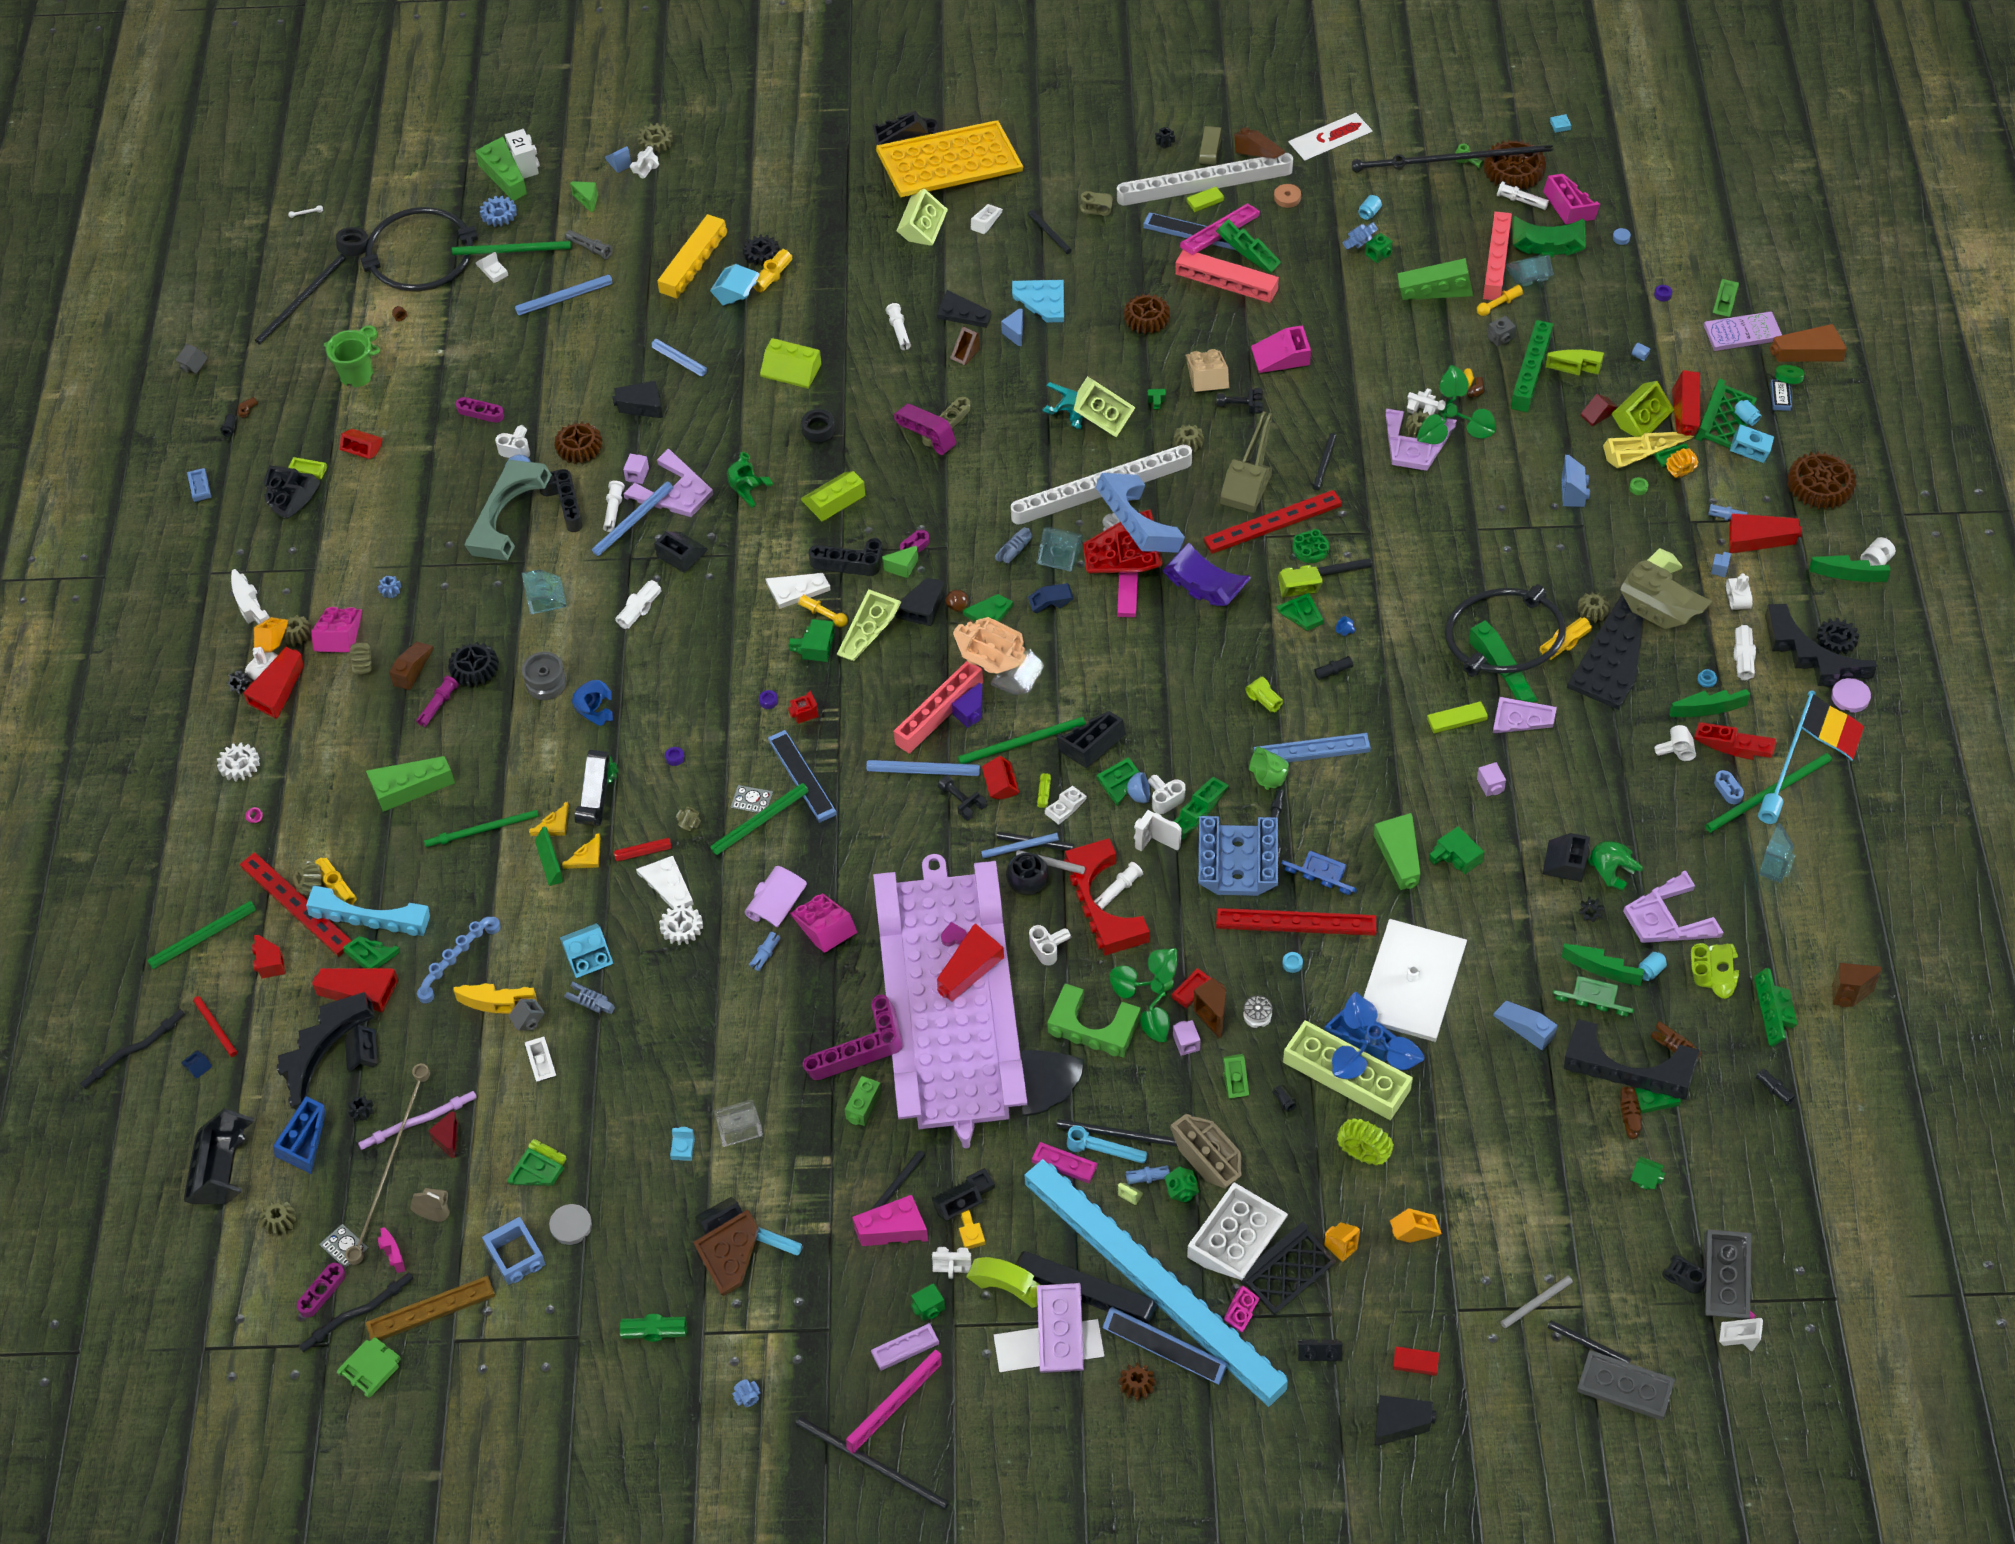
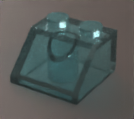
[1506,255,1554,286]
[1036,526,1083,572]
[522,569,567,614]
[1759,823,1795,883]

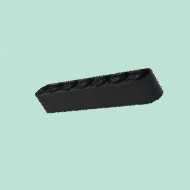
[1015,1251,1157,1324]

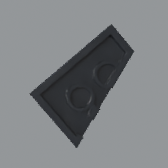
[937,290,992,328]

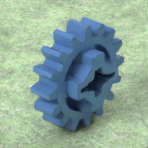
[480,196,517,227]
[1342,222,1378,249]

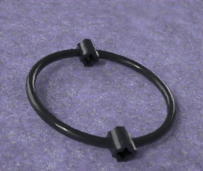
[360,207,478,291]
[1445,584,1566,677]

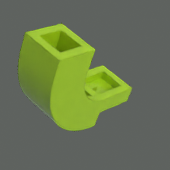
[966,1257,1040,1308]

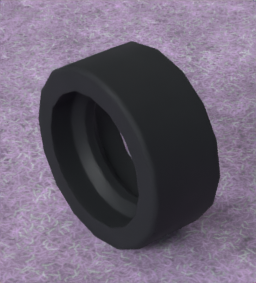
[336,227,368,256]
[801,409,835,443]

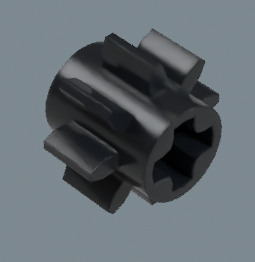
[1155,127,1175,148]
[227,670,252,694]
[1579,896,1604,922]
[348,1095,374,1122]

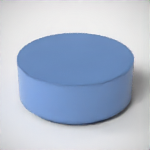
[1613,228,1631,245]

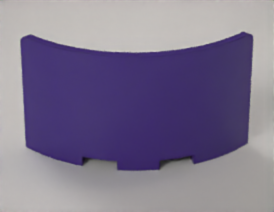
[1163,543,1251,606]

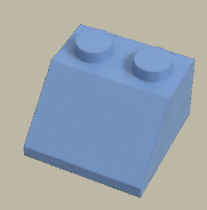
[1561,455,1590,507]

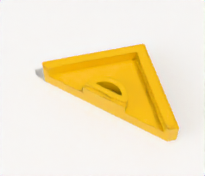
[529,802,569,836]
[562,834,600,869]

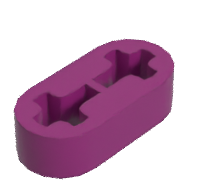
[900,530,930,553]

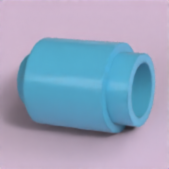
[1358,195,1382,220]
[1734,400,1762,426]
[1639,952,1667,981]

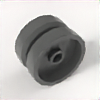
[522,652,567,700]

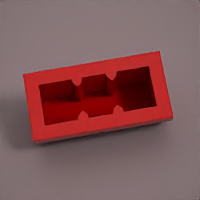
[339,429,383,459]
[982,756,1019,799]

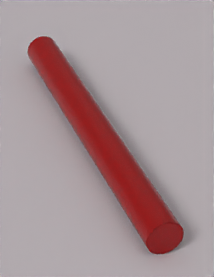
[193,996,237,1057]

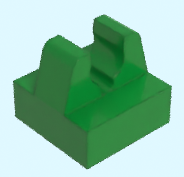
[1147,389,1166,410]

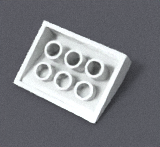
[1187,1183,1288,1280]

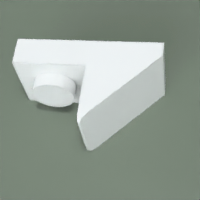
[476,252,508,283]
[524,1037,556,1082]
[1719,1318,1763,1351]

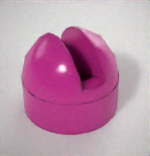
[245,807,262,823]

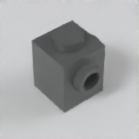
[1487,316,1516,347]
[175,344,208,374]
[508,999,545,1031]

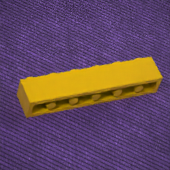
[657,214,727,298]

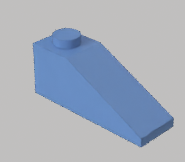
[1493,1001,1557,1050]

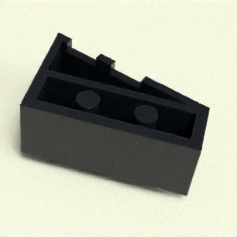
[873,111,929,145]
[1056,711,1126,769]

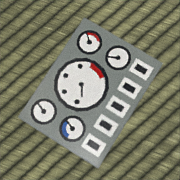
[731,785,773,813]
[319,1224,368,1268]

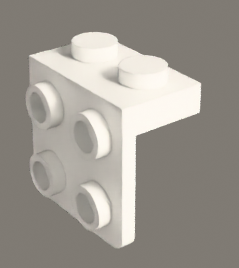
[1134,810,1182,851]

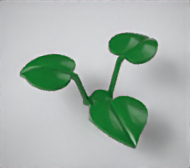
[1417,365,1496,444]
[1109,948,1177,1042]

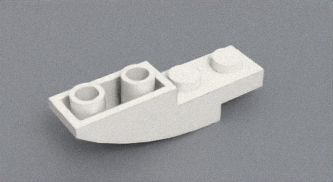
[231,569,270,625]

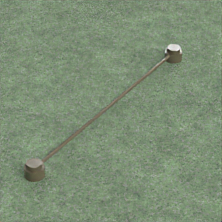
[345,1063,430,1265]

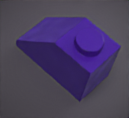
[952,683,983,728]

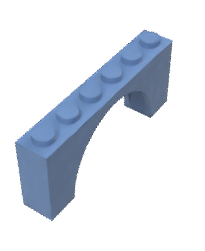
[1095,473,1185,553]

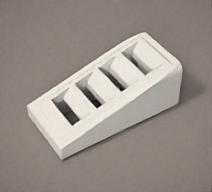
[971,204,1002,234]

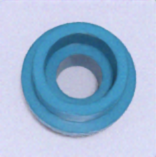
[1697,669,1717,687]

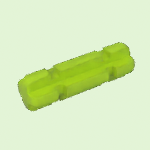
[1037,773,1051,808]
[528,1139,566,1165]

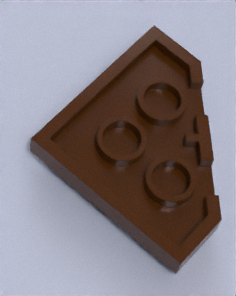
[693,1209,759,1296]

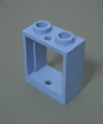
[482,1217,546,1285]

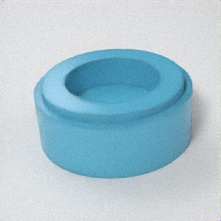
[1282,952,1303,973]

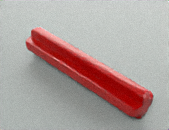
[614,838,671,861]

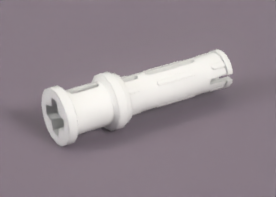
[1497,182,1549,210]
[886,303,911,350]
[603,481,625,532]
[1094,862,1143,910]

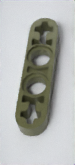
[922,397,971,447]

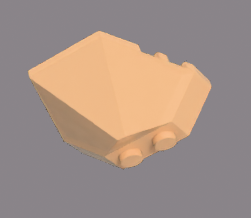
[953,617,1026,674]

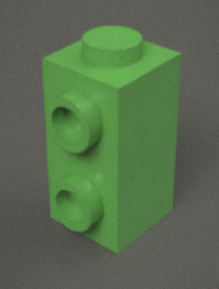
[845,1076,882,1126]

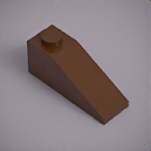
[1234,127,1285,159]
[389,641,434,690]

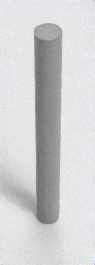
[1016,850,1085,874]
[1501,1276,1573,1329]

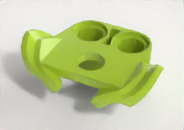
[1691,943,1739,999]

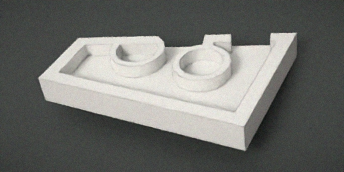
[766,573,830,609]

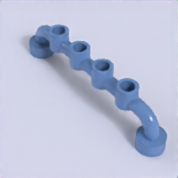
[417,917,501,1003]

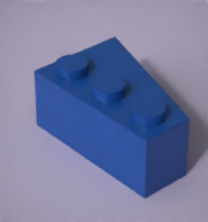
[1324,1009,1396,1062]
[273,1096,326,1174]

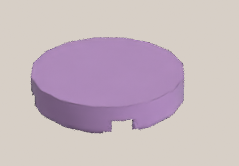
[1832,678,1871,713]

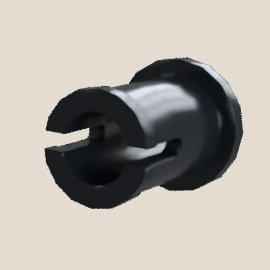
[220,414,237,437]
[1272,1085,1297,1112]

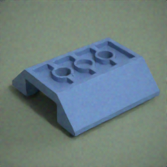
[1198,816,1278,896]

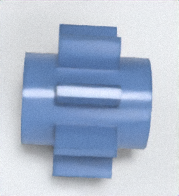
[378,576,402,598]
[732,1380,760,1407]

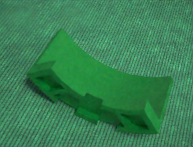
[1513,216,1586,257]

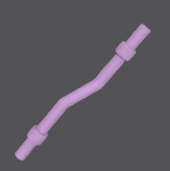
[358,1091,477,1150]

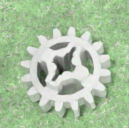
[217,743,260,781]
[659,904,703,945]

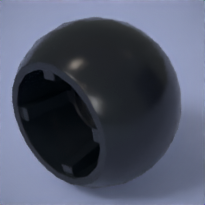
[1006,853,1049,895]

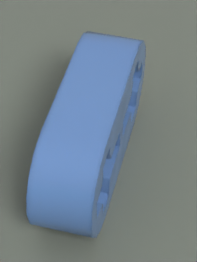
[1714,770,1744,804]

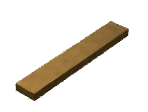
[365,1276,495,1340]

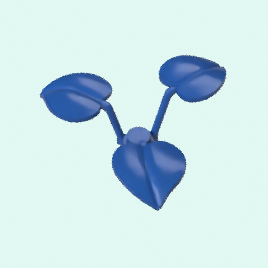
[1332,992,1424,1079]

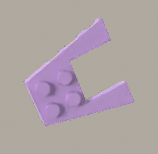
[1386,409,1457,470]
[624,449,713,517]
[1623,871,1723,943]

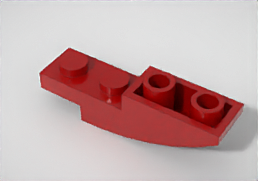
[1694,722,1777,760]

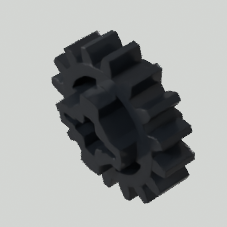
[743,234,780,266]
[1816,618,1859,655]

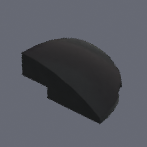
[264,465,321,518]
[1022,1050,1084,1116]

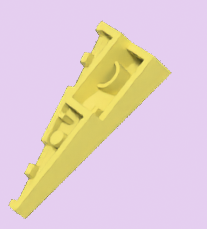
[1603,432,1694,468]

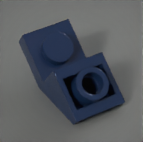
[1028,583,1074,613]

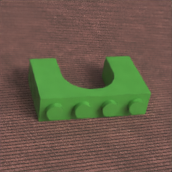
[1047,984,1141,1058]

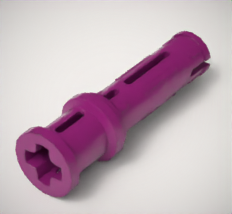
[416,676,459,727]

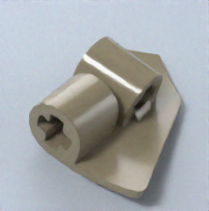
[410,1188,450,1222]

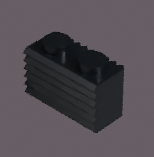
[932,1180,983,1221]

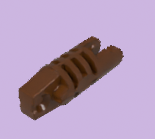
[1651,1021,1702,1060]
[1620,1087,1642,1140]

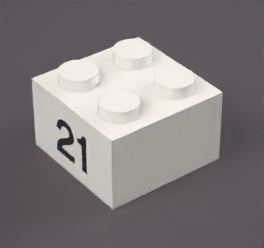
[505,129,540,179]

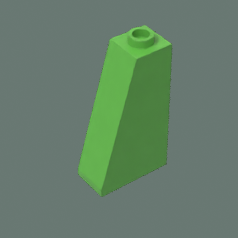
[1373,813,1420,890]

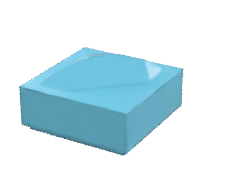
[1550,114,1571,133]

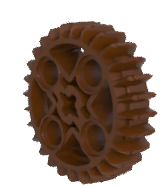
[1484,139,1546,190]
[1787,451,1857,510]

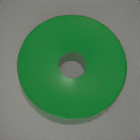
[1775,365,1805,384]

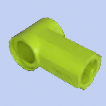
[1245,677,1283,712]

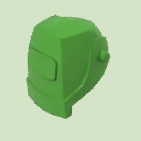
[1249,746,1289,790]

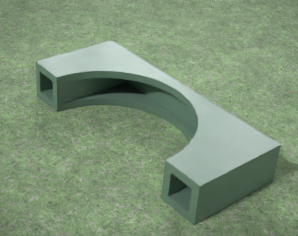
[464,460,552,561]

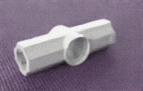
[615,580,661,629]
[1734,625,1756,680]

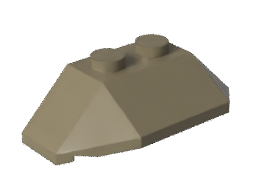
[1170,1114,1241,1189]

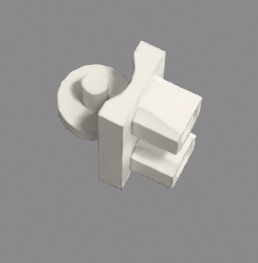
[630,146,659,178]
[1407,388,1439,415]
[932,1247,971,1279]

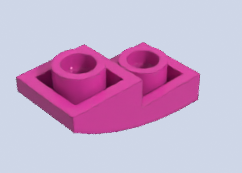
[378,1227,406,1273]
[1224,1286,1260,1332]

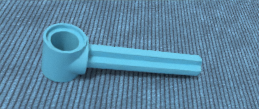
[1067,1126,1147,1164]

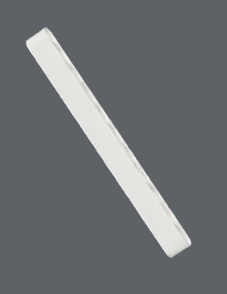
[1117,153,1293,206]
[1011,445,1192,524]

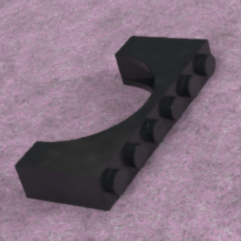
[1564,1019,1699,1100]

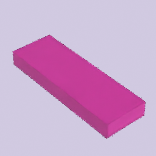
[1117,572,1138,617]
[1032,1142,1098,1184]

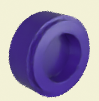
[1654,285,1672,302]
[759,690,778,709]
[665,747,685,766]

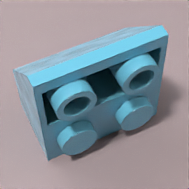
[710,264,760,305]
[560,923,613,978]

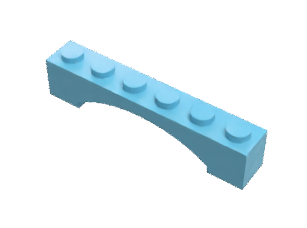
[306,886,430,936]

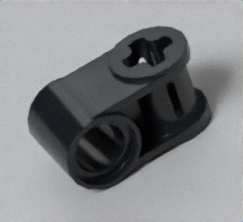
[1662,1255,1706,1294]

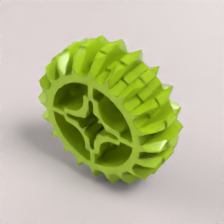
[1337,1118,1394,1165]

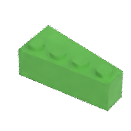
[475,136,527,201]
[1398,258,1473,300]
[366,756,455,812]

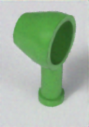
[1455,144,1484,168]

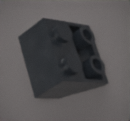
[654,531,708,573]
[1542,833,1590,882]

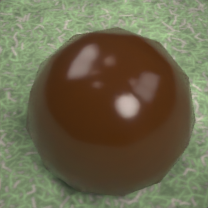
[945,589,969,612]

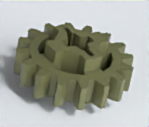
[637,123,673,153]

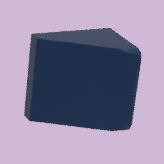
[181,1050,212,1078]

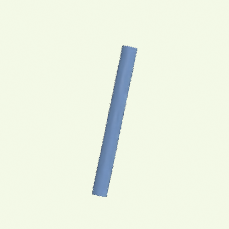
[981,833,1059,859]

